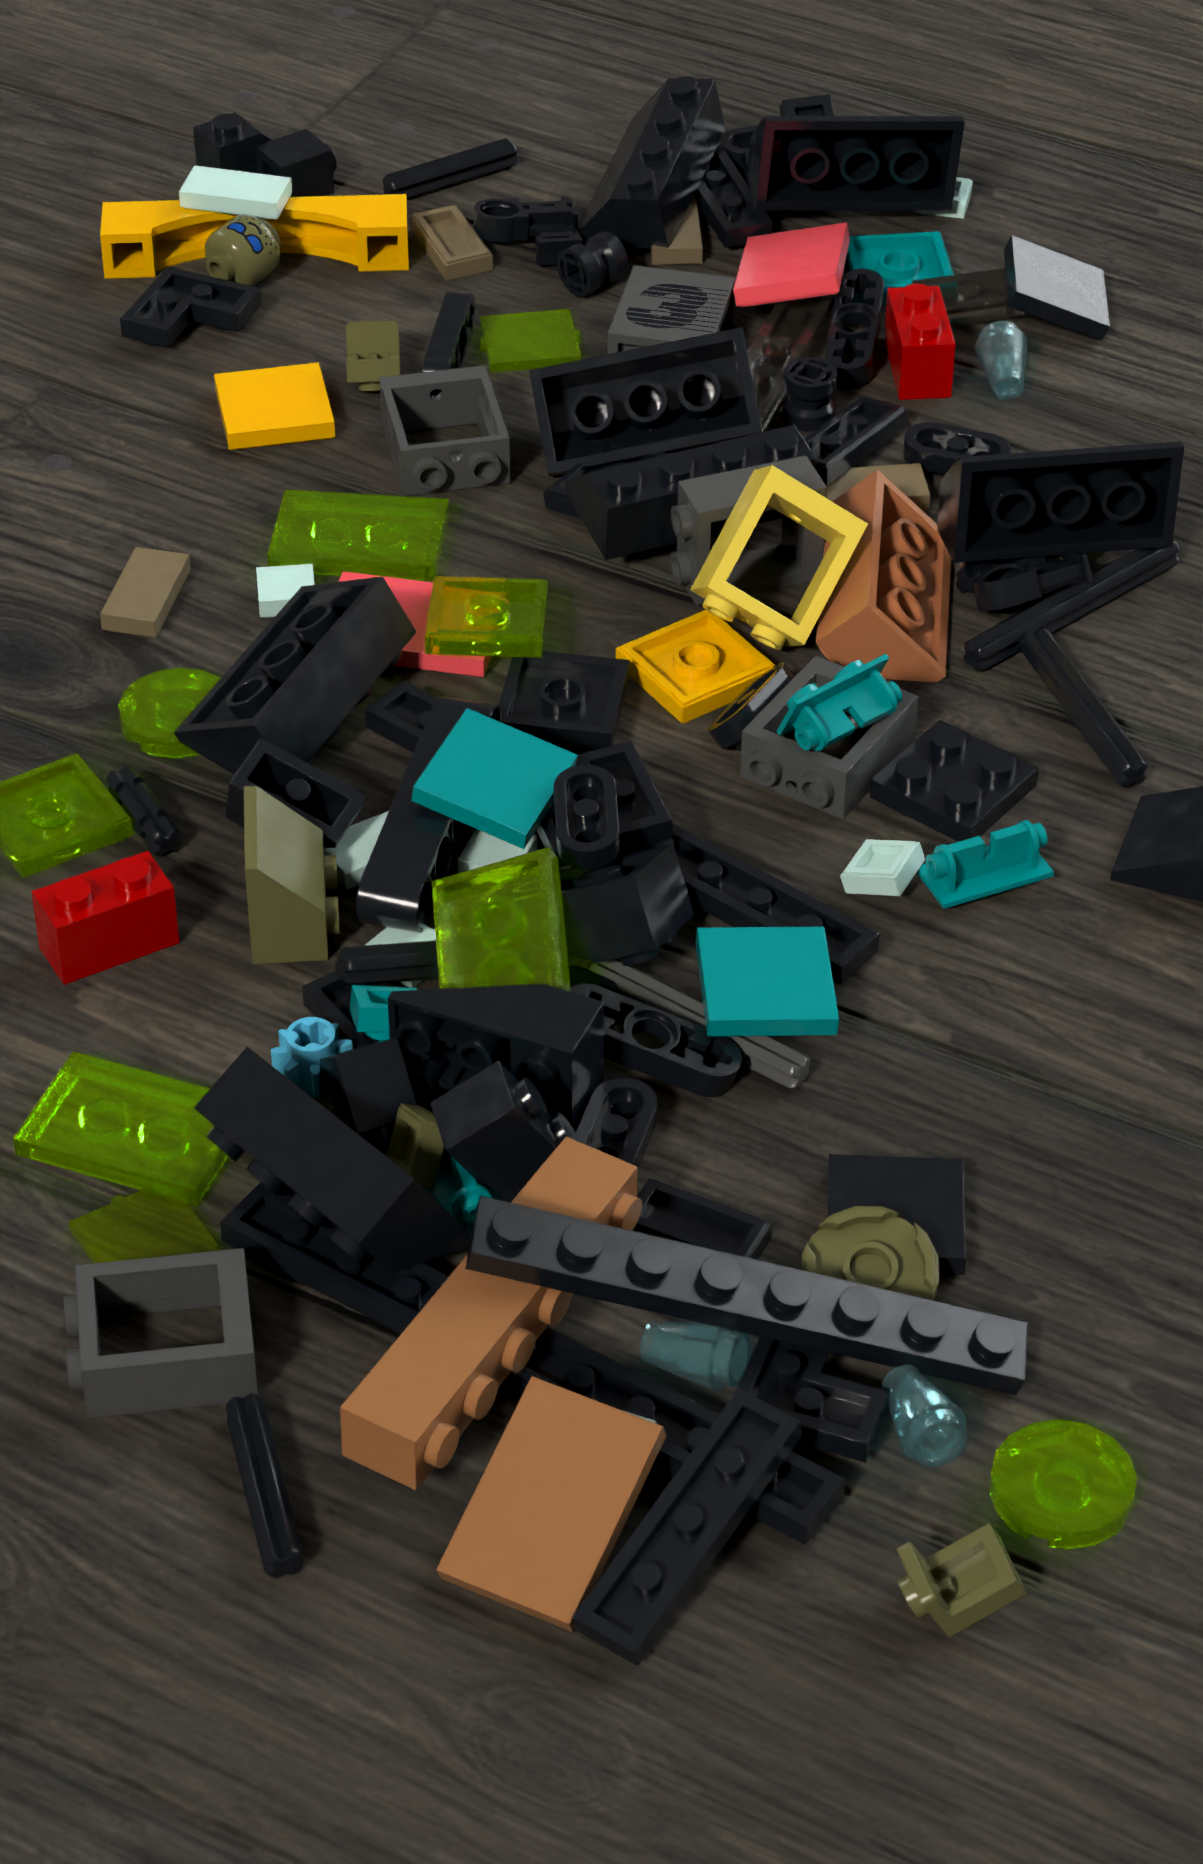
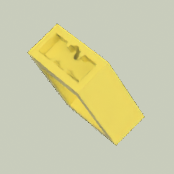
[690,465,868,651]

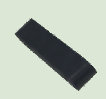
[356,696,501,933]

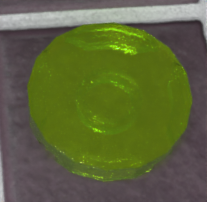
[118,667,221,758]
[989,1419,1137,1550]

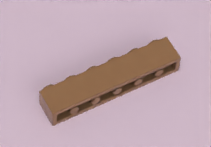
[340,1137,642,1491]

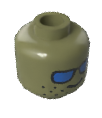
[205,214,281,286]

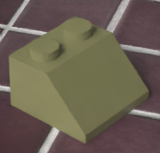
[244,786,340,964]

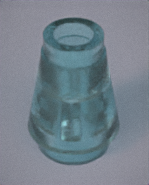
[975,321,1027,399]
[640,1321,751,1392]
[881,1365,967,1467]

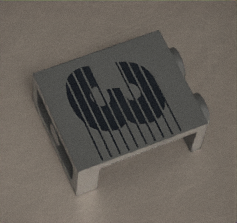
[607,265,735,354]

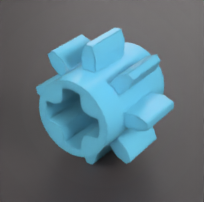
[271,1017,353,1098]

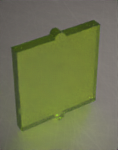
[480,309,581,372]
[68,1179,222,1263]

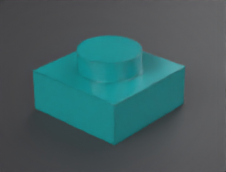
[350,985,417,1041]

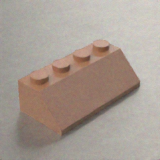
[816,469,951,682]

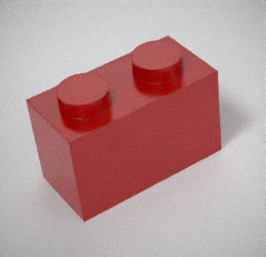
[884,284,955,400]
[31,851,180,985]

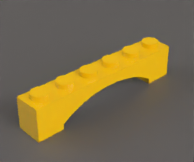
[100,194,409,279]

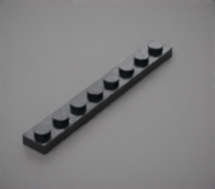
[465,1196,1027,1395]

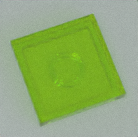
[425,576,548,657]
[0,753,133,878]

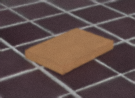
[436,1376,667,1633]

